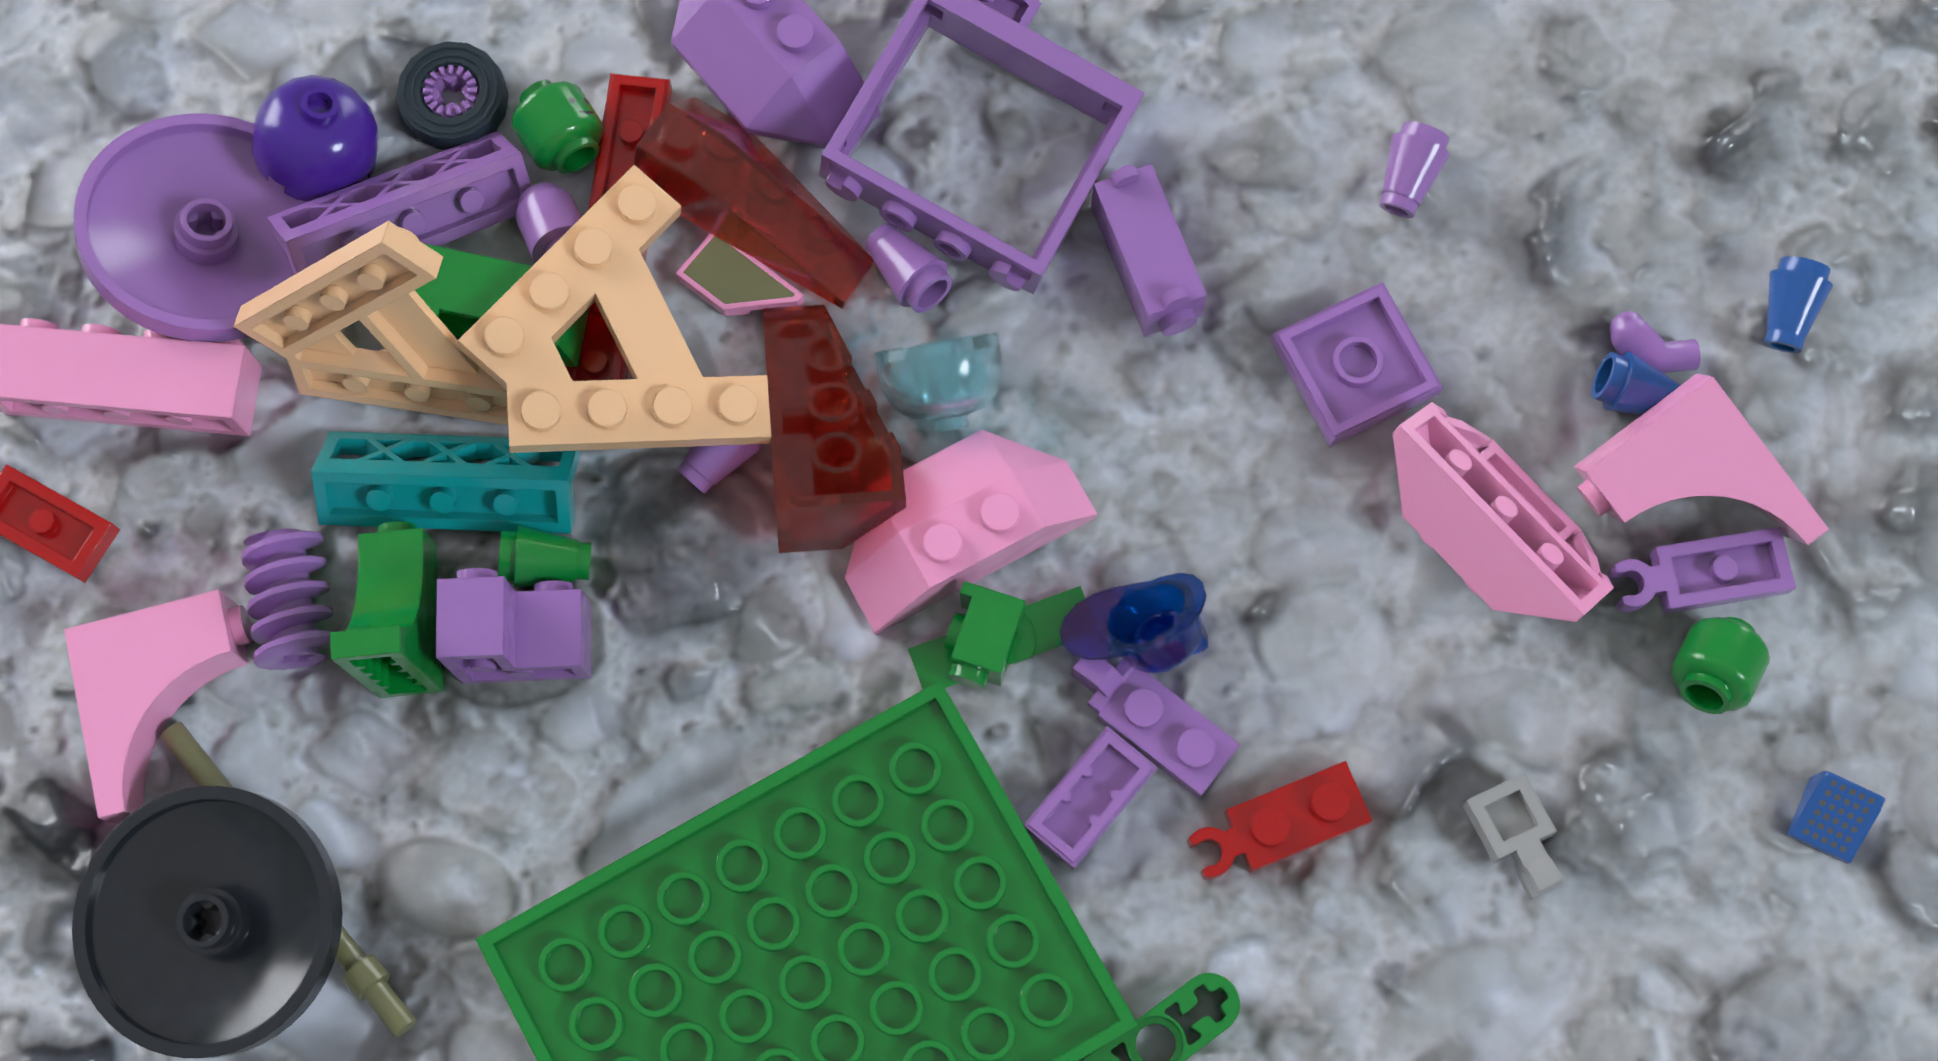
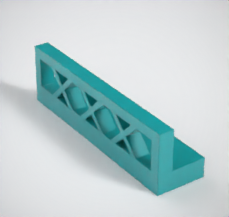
[311,431,581,534]

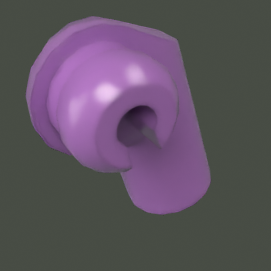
[1610,311,1701,373]

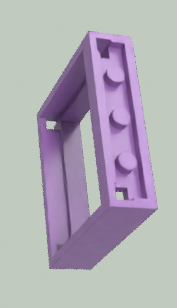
[819,0,1145,294]

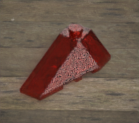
[634,97,874,309]
[763,305,906,553]

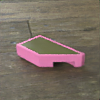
[676,228,805,317]

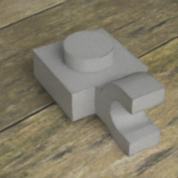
[1462,772,1564,900]

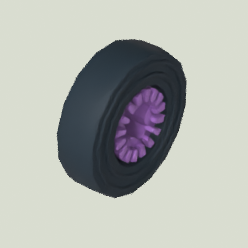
[397,41,509,150]

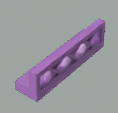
[266,131,531,275]

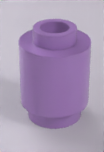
[516,183,582,264]

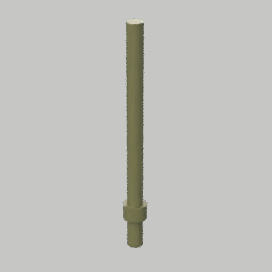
[160,722,417,1038]

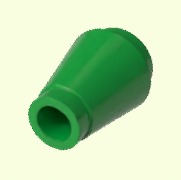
[498,525,592,588]

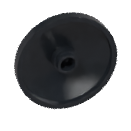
[72,786,343,1058]

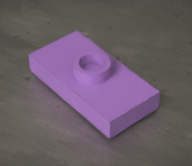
[1024,726,1158,870]

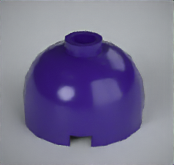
[252,75,379,201]

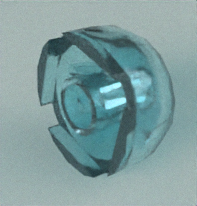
[874,332,1003,433]

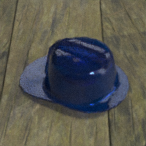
[1059,573,1208,674]

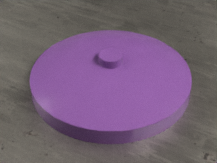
[73,113,309,342]

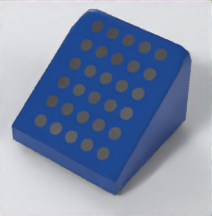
[1786,771,1885,864]

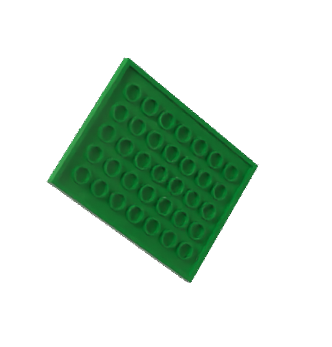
[475,680,1139,1061]

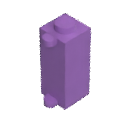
[1091,163,1207,337]

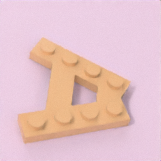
[458,165,771,453]
[233,221,508,425]

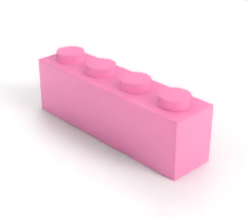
[0,318,262,436]

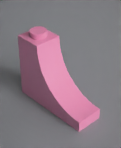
[1574,374,1829,545]
[64,589,253,825]

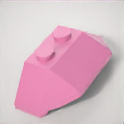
[1393,402,1614,622]
[845,430,1097,635]

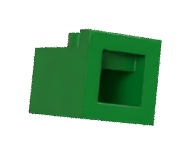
[944,581,1026,689]

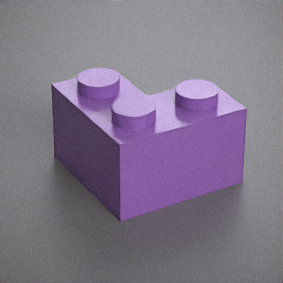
[436,568,591,684]

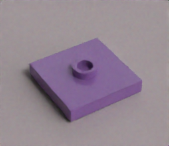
[1271,282,1443,447]

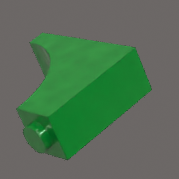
[330,522,444,698]

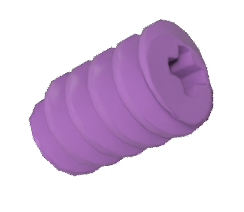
[241,528,334,670]

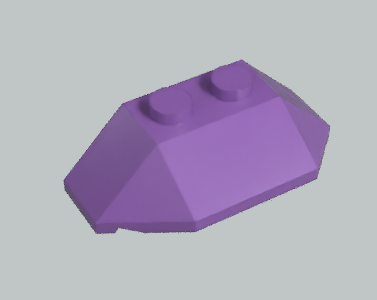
[671,0,881,149]

